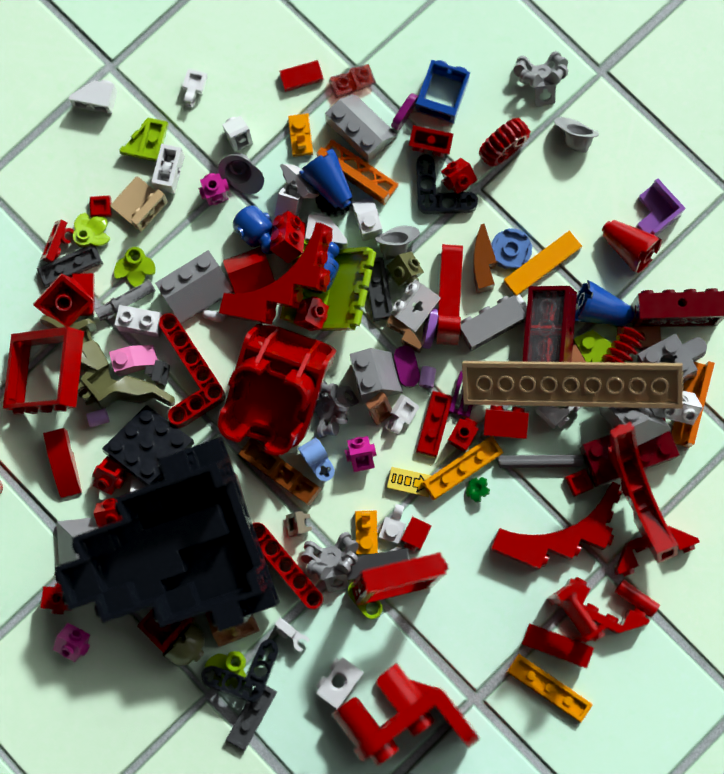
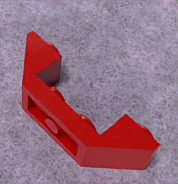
[614,526,700,577]
[567,577,650,634]

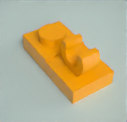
[288,113,313,157]
[355,510,378,555]

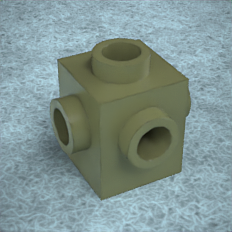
[386,251,424,287]

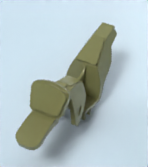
[40,315,175,409]

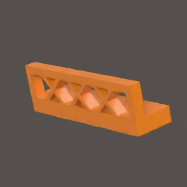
[317,139,399,205]
[671,361,715,448]

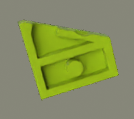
[119,117,169,162]
[573,330,626,362]

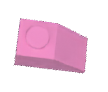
[109,345,158,377]

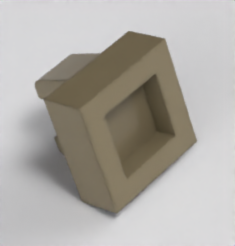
[286,511,312,537]

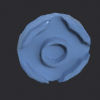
[491,228,532,270]

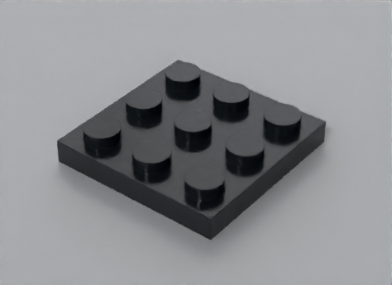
[102,405,194,486]

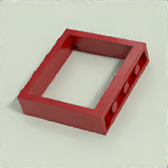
[3,327,84,415]
[351,552,448,606]

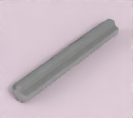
[498,455,584,468]

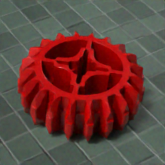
[478,118,531,167]

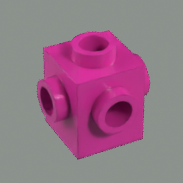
[198,173,230,206]
[345,436,377,472]
[53,623,90,662]

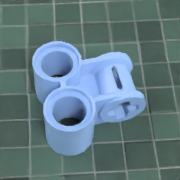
[298,437,335,481]

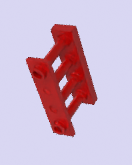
[547,581,608,643]

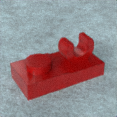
[40,220,74,263]

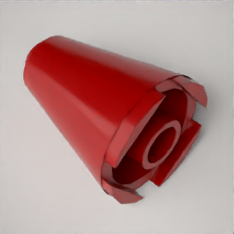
[602,220,662,273]

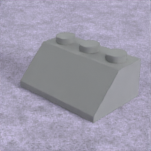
[325,94,398,163]
[155,250,234,324]
[599,407,671,446]

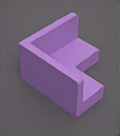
[636,178,686,236]

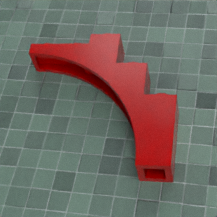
[219,222,333,325]
[608,422,678,563]
[490,482,622,570]

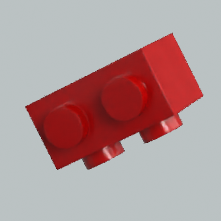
[408,125,454,157]
[270,211,306,263]
[484,405,529,439]

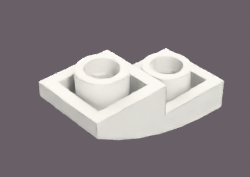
[280,164,320,199]

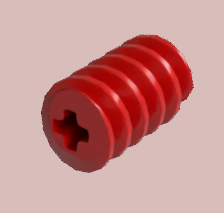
[602,327,646,363]

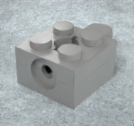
[637,333,707,383]

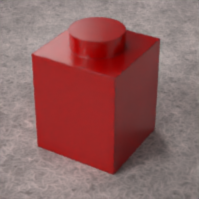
[401,516,432,552]

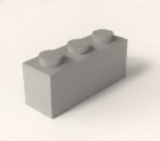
[460,295,526,351]

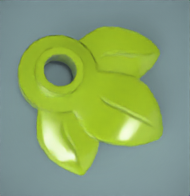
[73,213,110,248]
[114,247,156,287]
[205,651,246,689]

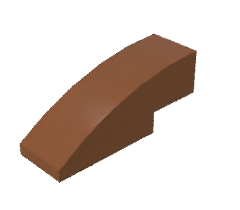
[473,223,497,294]

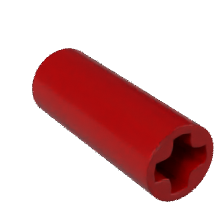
[614,579,660,618]

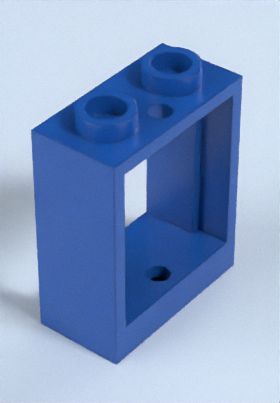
[415,60,470,124]

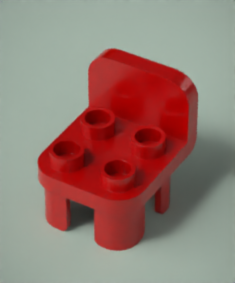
[218,323,337,456]
[332,663,481,767]

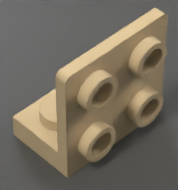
[110,176,168,232]

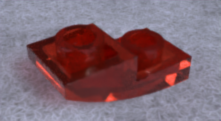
[329,64,376,99]

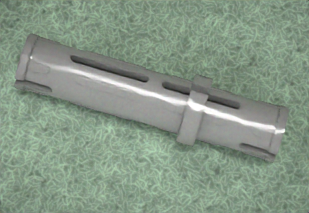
[94,279,156,321]

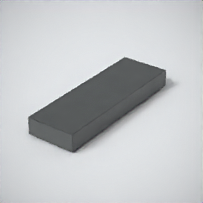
[37,245,103,288]
[367,257,393,322]
[347,549,410,580]
[226,685,278,751]

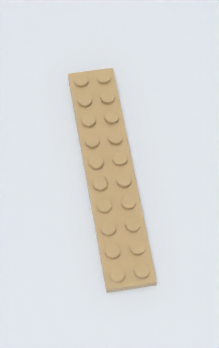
[462,361,683,409]

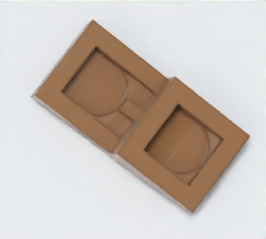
[387,315,422,354]

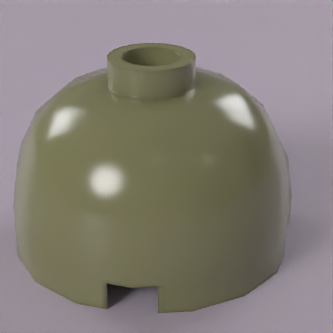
[162,622,205,666]

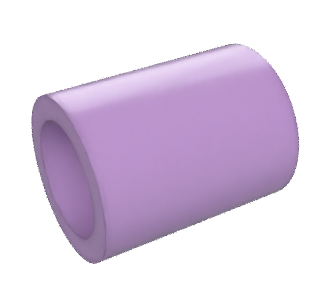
[419,366,436,388]
[86,408,110,428]

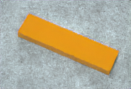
[503,230,582,295]
[422,436,504,501]
[506,653,593,723]

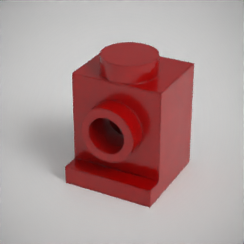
[447,417,479,453]

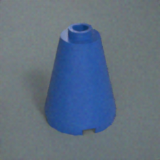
[299,149,353,210]
[575,280,634,326]

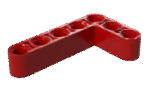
[436,244,463,345]
[159,313,225,428]
[253,522,324,610]

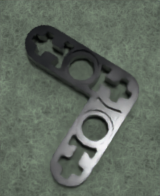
[416,154,478,214]
[201,639,279,703]

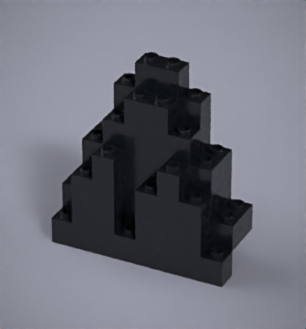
[54,436,280,632]

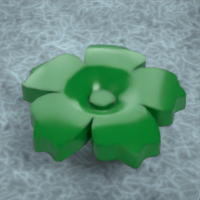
[465,477,490,503]

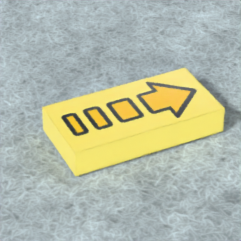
[387,467,432,498]

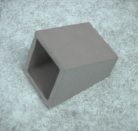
[350,348,403,404]

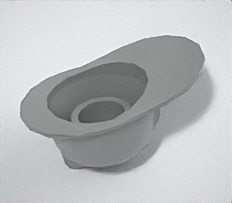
[554,117,599,153]
[218,153,264,194]
[375,226,420,260]

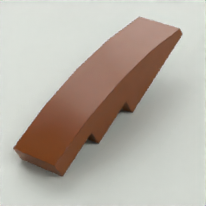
[239,438,322,507]

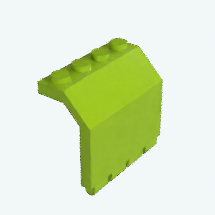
[280,239,376,331]

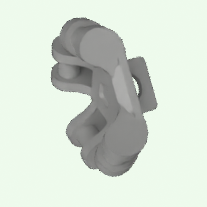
[513,51,569,106]
[314,381,359,438]
[301,532,358,593]

